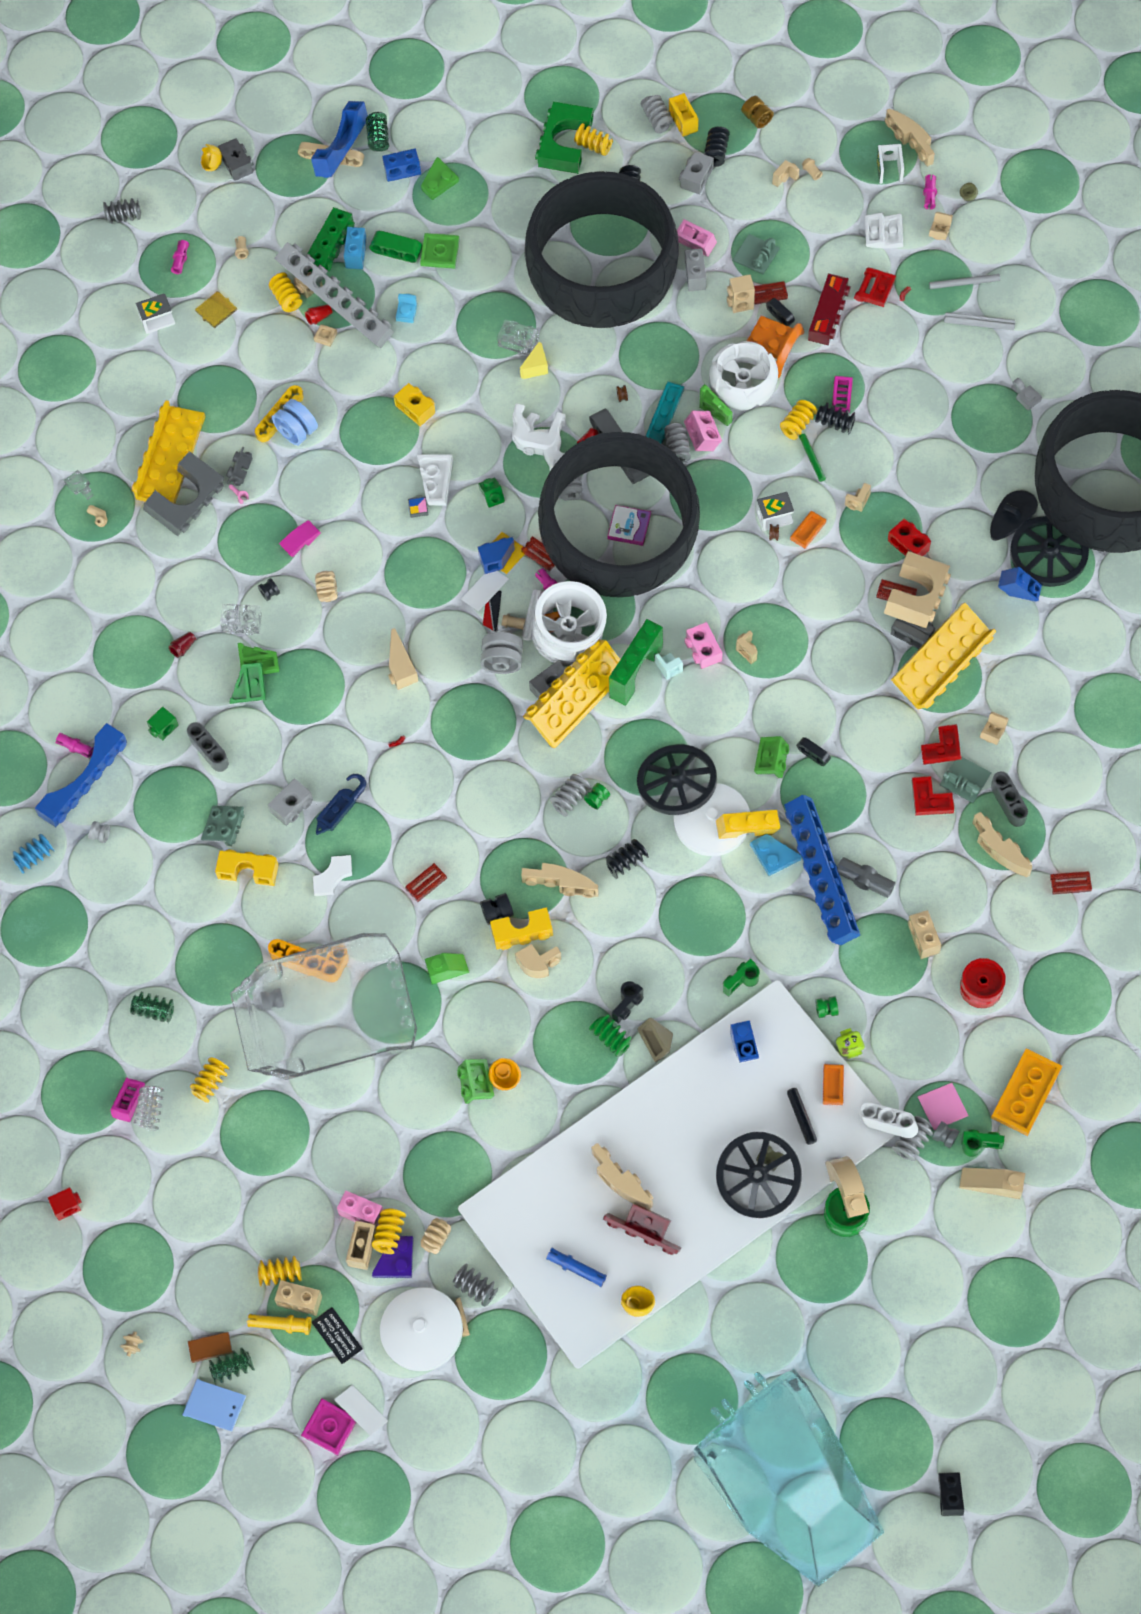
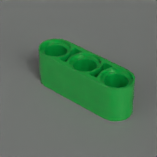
[369,231,423,263]

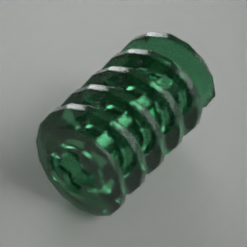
[366,112,389,152]
[130,991,174,1023]
[209,1347,255,1385]

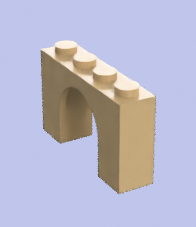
[884,551,951,628]

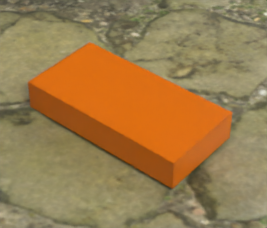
[790,511,826,549]
[823,1064,844,1105]

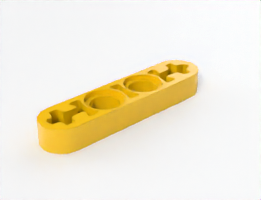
[255,385,304,442]

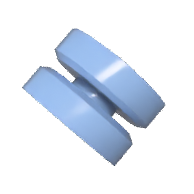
[272,399,318,446]

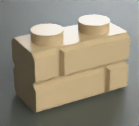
[346,1221,376,1270]

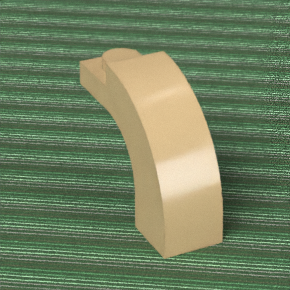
[825,1156,869,1218]

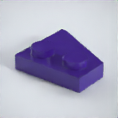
[372,1236,414,1278]

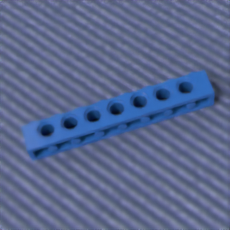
[784,795,861,945]

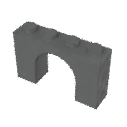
[143,451,224,536]

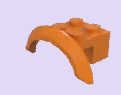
[747,316,805,378]

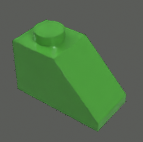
[425,953,469,985]

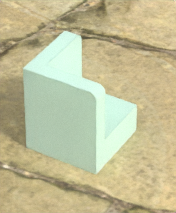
[655,653,683,680]

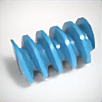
[11,834,55,874]

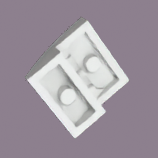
[865,213,904,248]

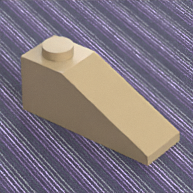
[388,628,418,690]
[959,1168,1025,1199]

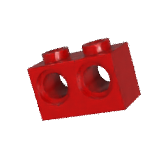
[888,518,931,556]

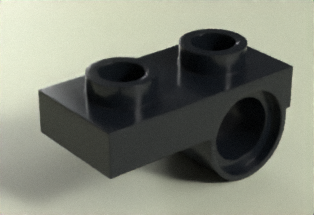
[612,981,644,1024]
[938,1472,964,1516]

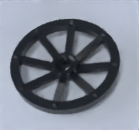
[1010,516,1089,587]
[637,744,717,815]
[716,1132,802,1218]

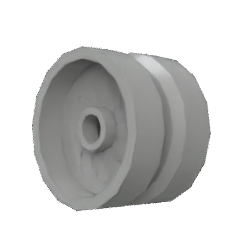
[480,632,523,674]

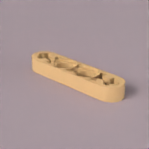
[298,142,364,167]

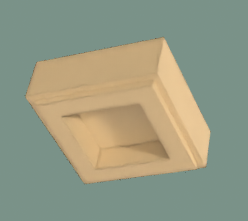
[314,324,338,347]

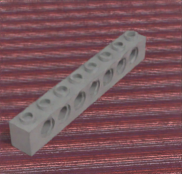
[274,242,394,348]

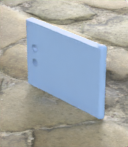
[182,1379,246,1432]

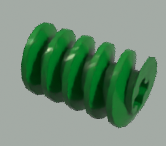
[589,1014,632,1057]

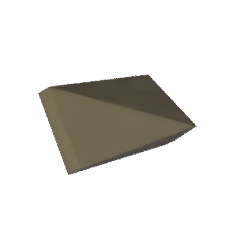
[637,1018,673,1062]

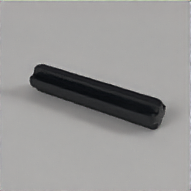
[787,1088,817,1145]

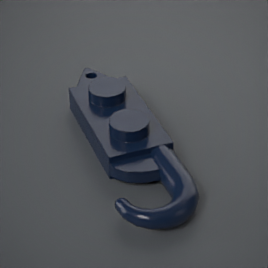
[316,773,367,835]

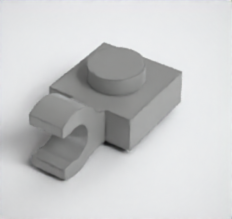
[1011,378,1042,411]

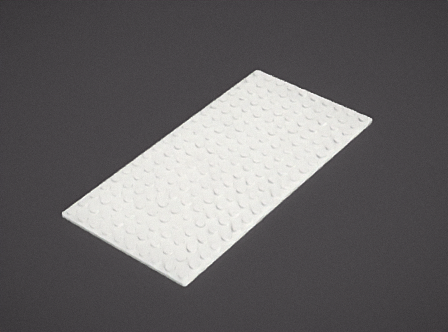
[458,980,896,1369]

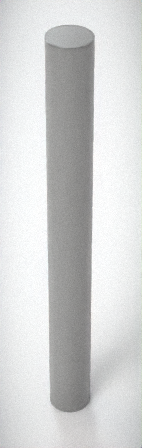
[929,274,1000,289]

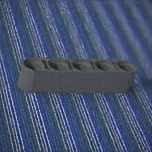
[589,408,650,484]

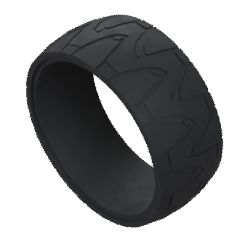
[525,171,679,328]
[1034,390,1141,553]
[538,432,700,598]

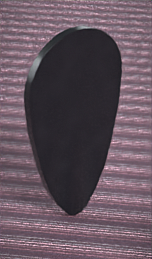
[990,490,1038,541]

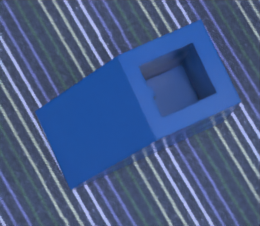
[477,537,515,574]
[998,567,1042,602]
[730,1020,759,1063]

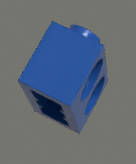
[382,148,421,182]

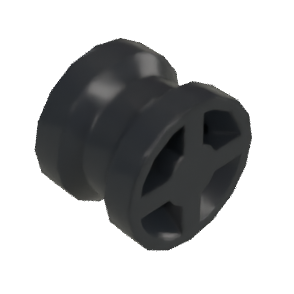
[258,578,280,601]

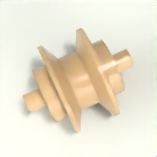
[120,1331,143,1357]

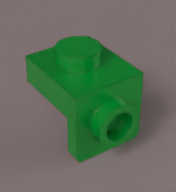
[478,477,505,508]

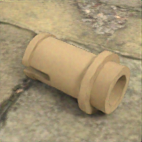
[802,158,823,181]
[235,236,249,259]
[502,614,526,630]

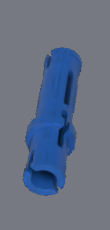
[546,1248,607,1287]

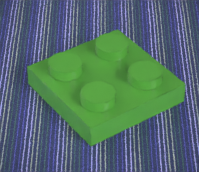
[420,233,460,269]

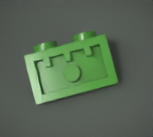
[754,736,789,778]
[457,1059,494,1104]

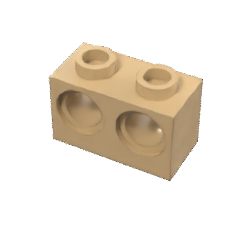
[727,274,755,313]
[908,910,941,959]
[274,1280,322,1316]

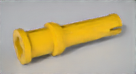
[247,1314,311,1335]

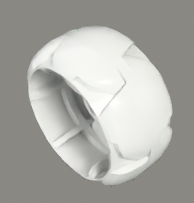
[709,341,778,410]

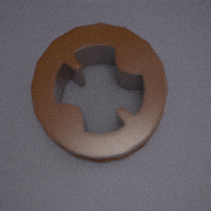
[616,385,628,402]
[769,524,779,541]

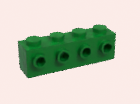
[307,207,355,273]

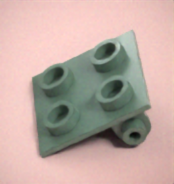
[732,234,780,274]
[939,757,992,803]
[201,806,245,847]

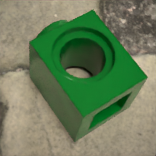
[147,706,179,741]

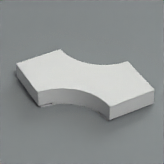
[313,855,352,896]

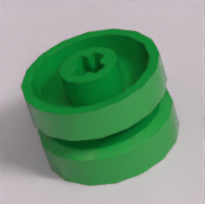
[824,1188,870,1237]

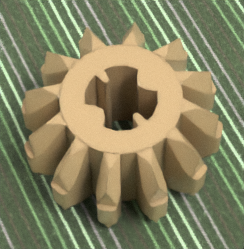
[315,571,338,602]
[421,1218,451,1254]

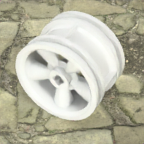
[531,581,607,666]

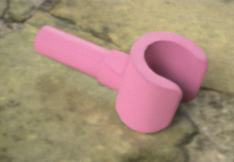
[229,484,249,504]

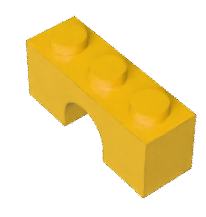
[716,810,780,839]
[215,849,279,886]
[490,907,553,950]

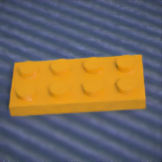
[991,1048,1062,1136]

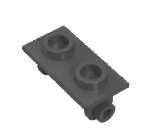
[226,447,253,486]

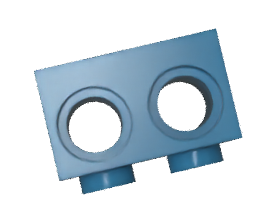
[344,227,367,269]

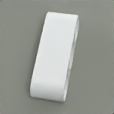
[859,1102,918,1138]

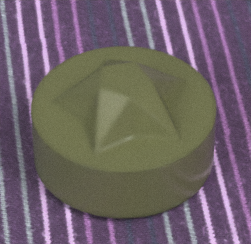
[960,183,978,201]

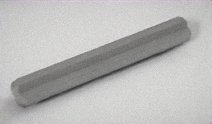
[944,312,1015,330]

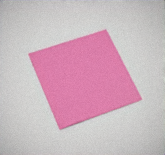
[918,1083,969,1130]

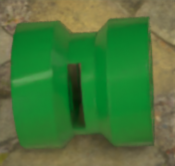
[584,783,611,810]
[815,996,839,1018]

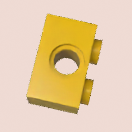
[394,383,435,427]

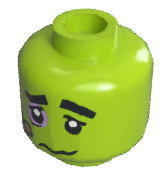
[836,1028,865,1059]

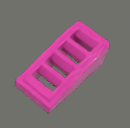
[832,376,853,413]
[110,1078,145,1122]

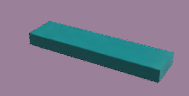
[645,381,684,444]

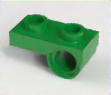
[723,959,760,997]
[961,1129,1005,1157]

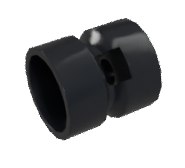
[480,893,514,925]

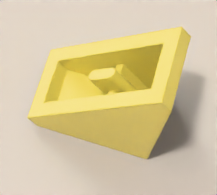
[520,342,548,379]

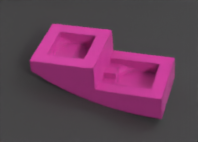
[279,520,321,557]

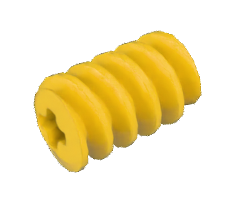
[574,123,613,156]
[269,272,303,312]
[780,400,818,440]
[190,1057,230,1103]
[371,1208,406,1254]
[258,1256,302,1287]

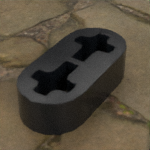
[766,298,795,326]
[796,737,831,766]

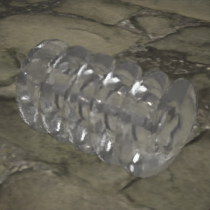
[134,1086,165,1131]

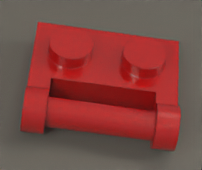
[854,267,896,307]

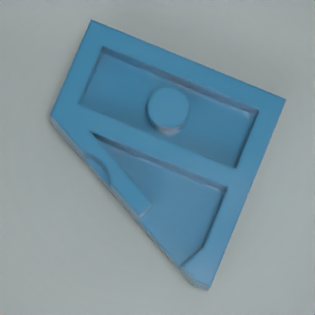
[750,834,802,876]

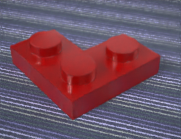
[921,724,962,765]
[911,776,954,816]

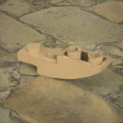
[885,109,935,167]
[973,812,1032,877]
[521,863,599,898]
[591,1143,653,1210]

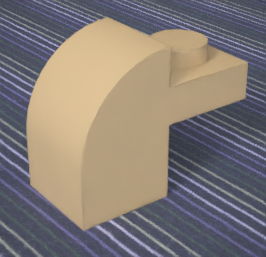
[515,944,561,978]

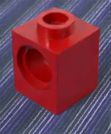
[48,1187,82,1221]

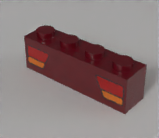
[808,273,851,346]

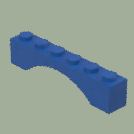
[311,101,369,178]
[35,723,127,827]

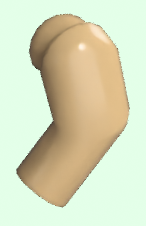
[87,505,108,527]

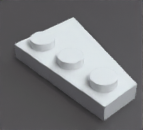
[417,455,453,505]

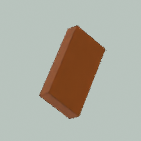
[188,1332,233,1363]

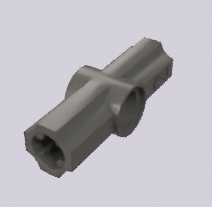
[837,857,896,898]

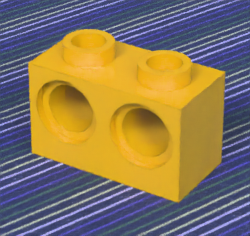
[669,93,698,137]

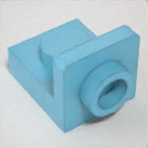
[396,294,417,323]

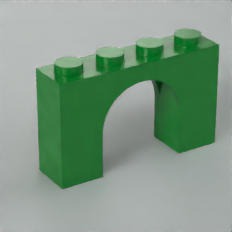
[535,101,594,174]
[609,619,663,706]

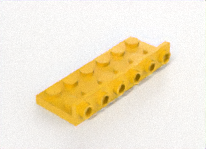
[132,400,206,504]
[890,603,996,709]
[523,639,620,748]

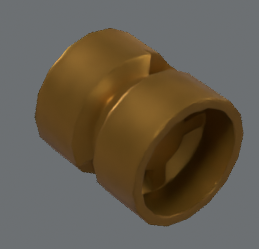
[741,95,774,129]

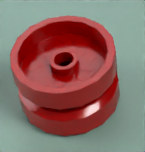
[960,958,1006,1008]

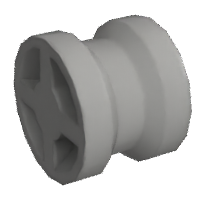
[88,821,110,843]

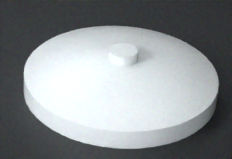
[674,783,750,856]
[380,1288,463,1371]

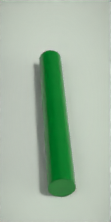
[799,433,826,482]

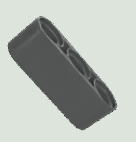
[187,722,229,772]
[991,771,1028,827]

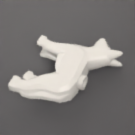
[512,404,566,470]

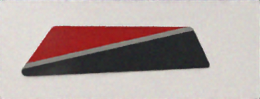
[483,590,502,632]

